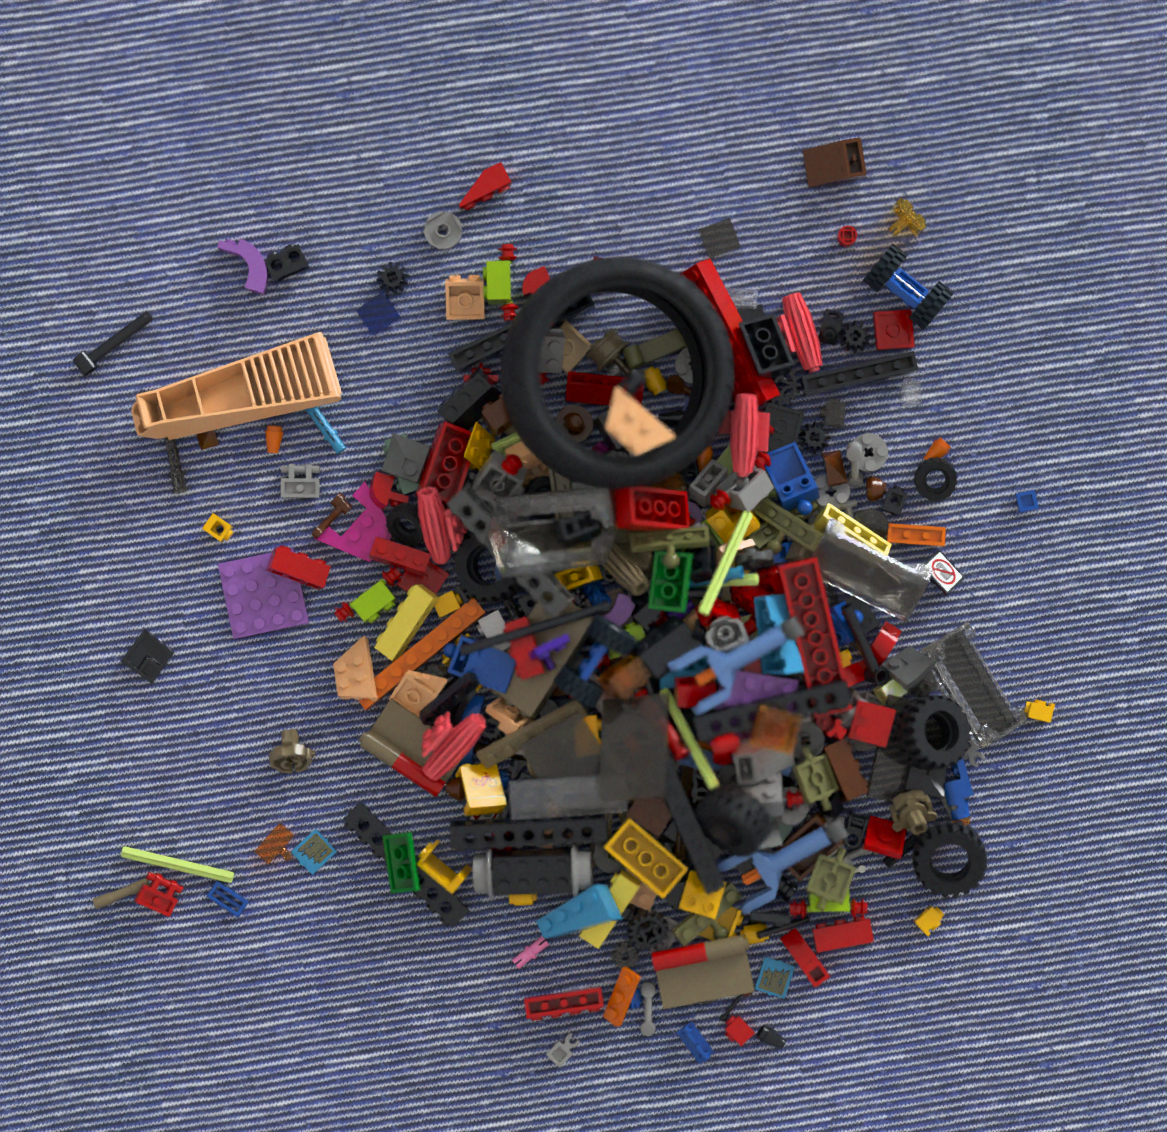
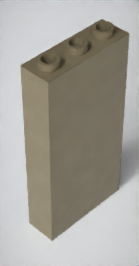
[489,591,594,718]

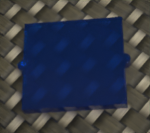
[356,292,401,336]

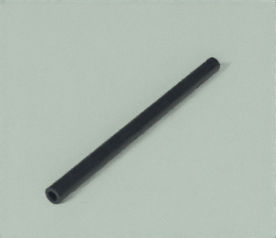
[459,601,612,656]

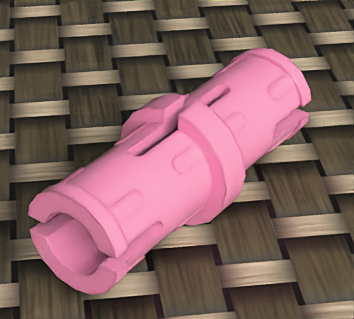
[512,936,549,969]

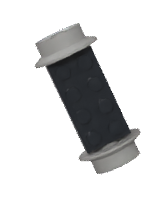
[473,845,593,901]

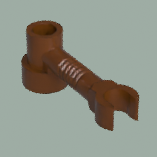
[311,492,353,539]

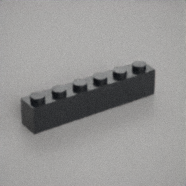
[800,351,918,398]

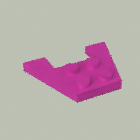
[314,482,392,562]

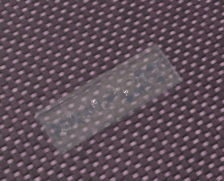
[509,773,628,820]

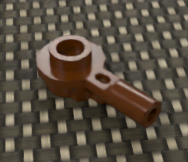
[666,375,692,396]

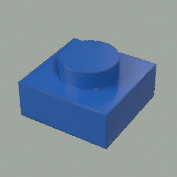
[1015,490,1039,513]

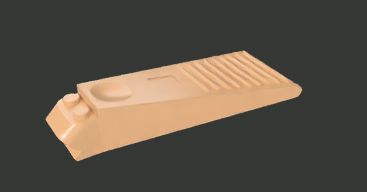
[131,332,342,440]

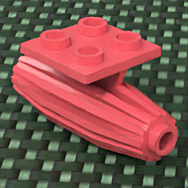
[776,292,823,374]
[730,394,770,477]
[418,487,468,564]
[421,711,486,781]

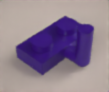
[528,634,570,671]

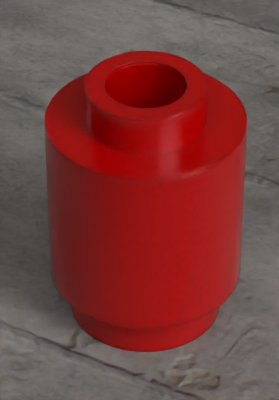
[711,733,741,757]

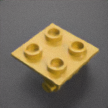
[464,422,496,471]
[679,871,726,919]

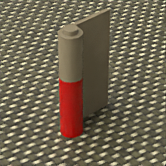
[359,698,462,798]
[651,935,755,1009]

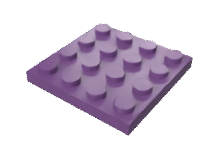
[218,548,309,639]
[708,670,798,745]

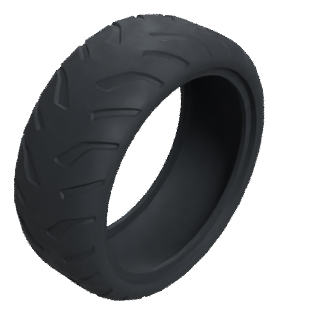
[500,256,734,489]

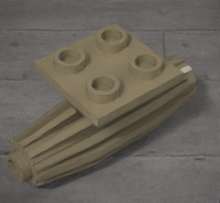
[591,530,653,596]

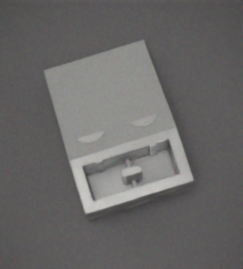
[733,733,795,785]

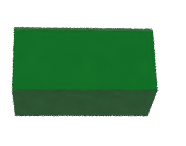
[648,551,693,613]
[383,831,421,893]

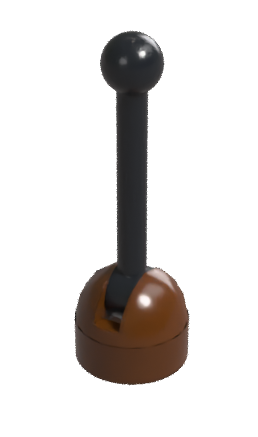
[720,988,755,1022]

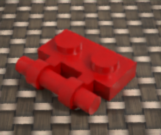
[134,872,183,917]

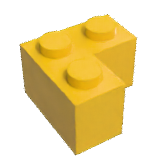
[706,505,760,544]
[554,542,603,591]

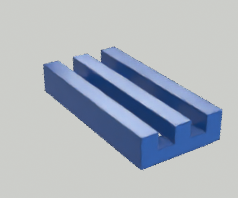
[206,880,250,918]

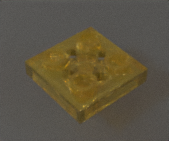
[888,197,926,237]

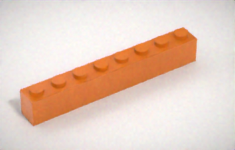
[358,598,486,711]

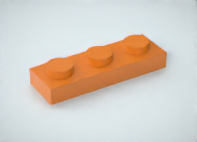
[887,523,946,547]
[603,967,641,1027]

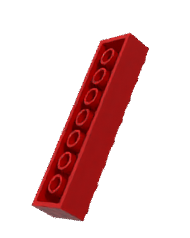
[680,258,780,407]
[777,557,853,718]

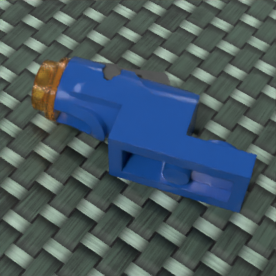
[940,758,974,826]

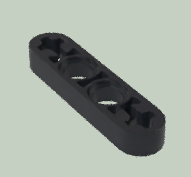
[419,672,480,725]

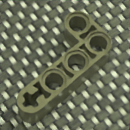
[622,329,687,370]

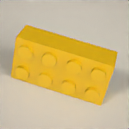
[602,818,688,899]

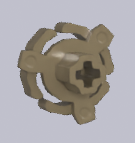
[269,729,315,774]
[889,790,937,835]

